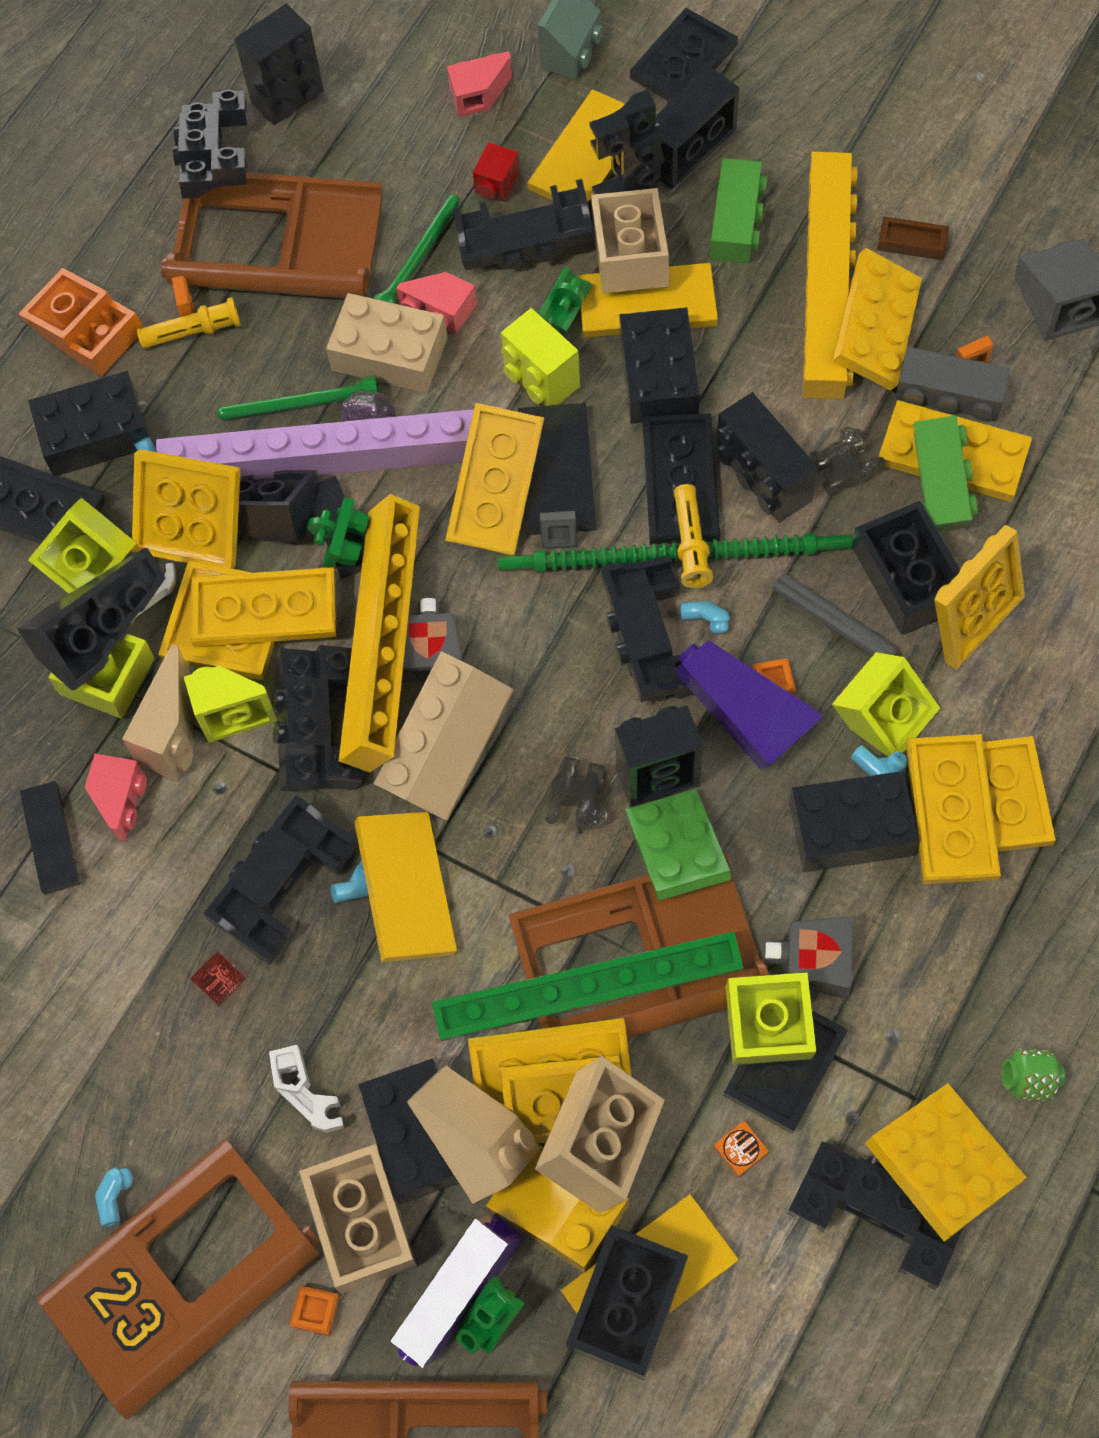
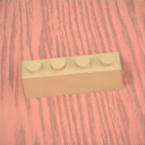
[374,651,514,821]

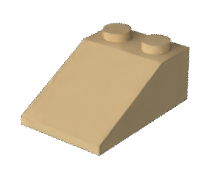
[122,644,193,781]
[407,1066,540,1204]

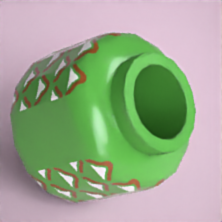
[1002,1049,1065,1102]

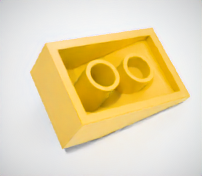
[486,1143,629,1273]

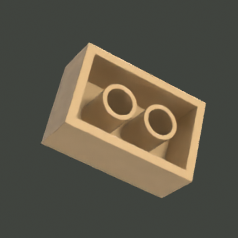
[591,188,669,293]
[326,293,448,393]
[535,1056,665,1213]
[299,1144,417,1294]

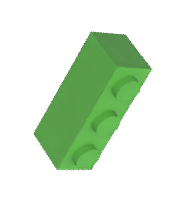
[710,158,767,264]
[913,415,978,531]

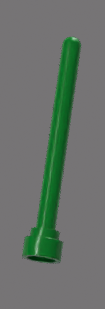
[373,194,460,304]
[217,375,380,420]

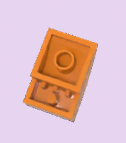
[19,268,144,376]

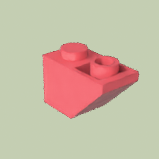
[447,51,512,117]
[396,272,477,334]
[85,753,147,841]

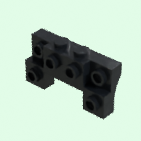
[173,89,247,199]
[589,89,665,195]
[453,179,595,270]
[601,555,694,702]
[271,645,362,792]
[203,795,359,965]
[787,1141,964,1290]

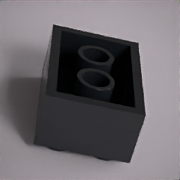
[234,3,324,125]
[656,66,739,190]
[619,307,700,424]
[28,371,149,476]
[715,392,818,523]
[852,501,960,635]
[615,705,703,808]
[789,771,919,873]
[358,1058,460,1205]
[566,1225,688,1381]

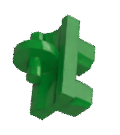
[537,266,593,335]
[307,497,370,568]
[456,1276,525,1355]

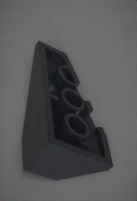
[237,470,318,544]
[17,548,166,690]

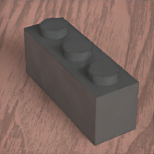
[896,347,1010,421]

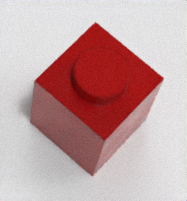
[473,142,520,202]

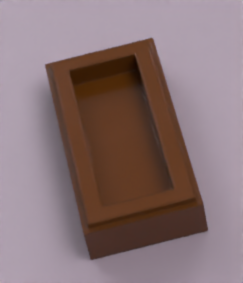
[877,216,949,260]

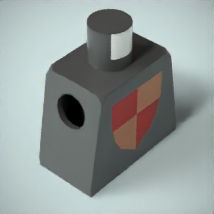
[401,598,463,683]
[764,916,853,998]

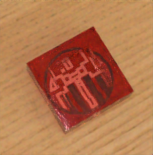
[190,951,245,1007]

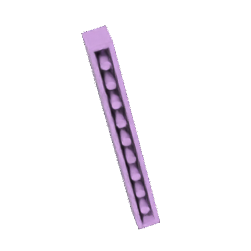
[156,407,502,481]

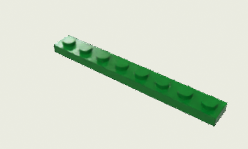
[432,931,744,1042]

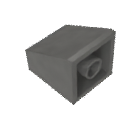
[1014,239,1099,341]

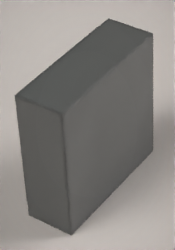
[540,511,577,548]

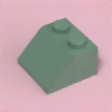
[538,0,604,80]

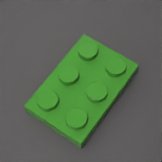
[625,789,731,901]

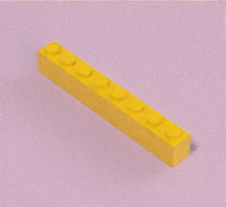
[803,152,857,399]
[339,494,420,772]

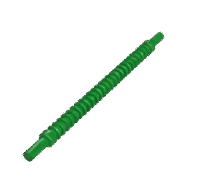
[498,533,852,572]

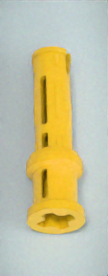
[137,297,241,350]
[674,484,713,588]

